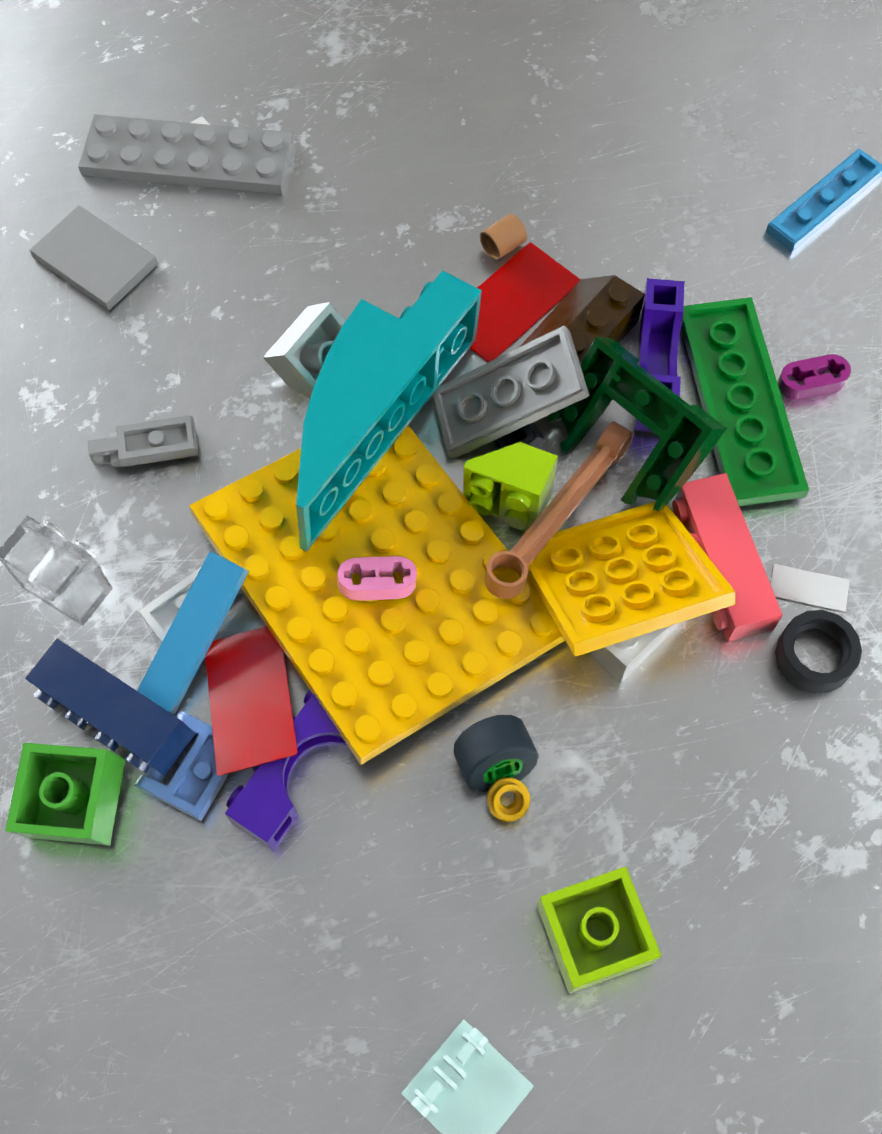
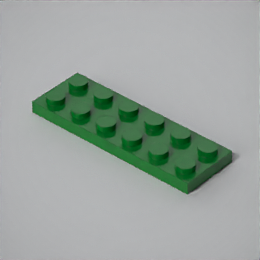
[681,297,809,506]

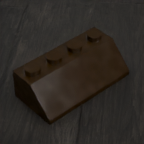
[520,275,645,416]

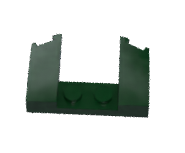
[548,337,727,511]

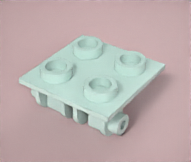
[401,1019,534,1134]

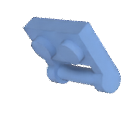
[134,711,229,821]

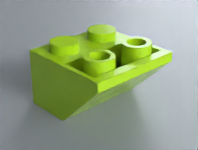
[463,442,558,530]

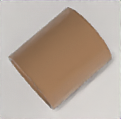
[479,214,527,260]

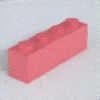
[672,473,783,642]

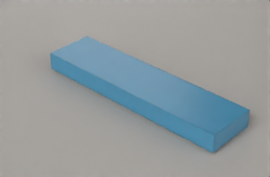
[765,148,882,252]
[137,551,249,715]

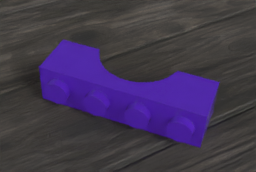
[634,278,685,432]
[225,689,347,852]

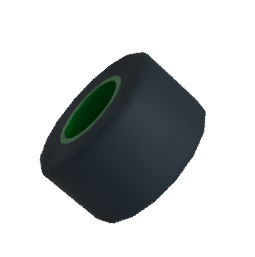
[453,715,539,792]

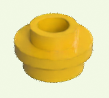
[486,777,530,822]

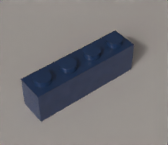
[25,638,196,776]

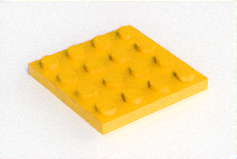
[528,501,735,657]

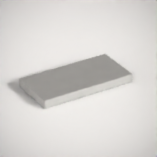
[432,325,589,459]

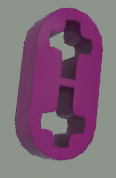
[777,354,851,400]

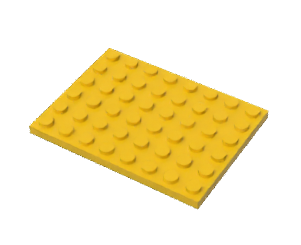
[189,425,565,765]

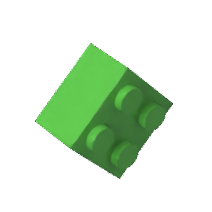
[5,743,125,846]

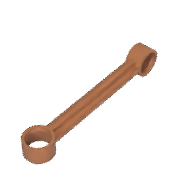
[484,421,634,599]

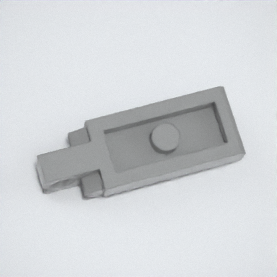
[88,415,199,467]

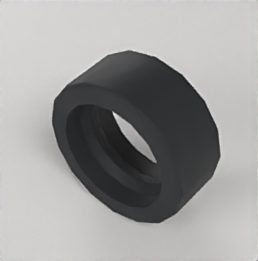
[775,610,862,693]

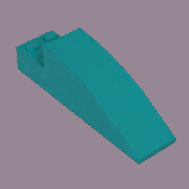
[296,270,482,552]

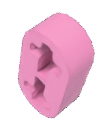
[337,556,417,600]

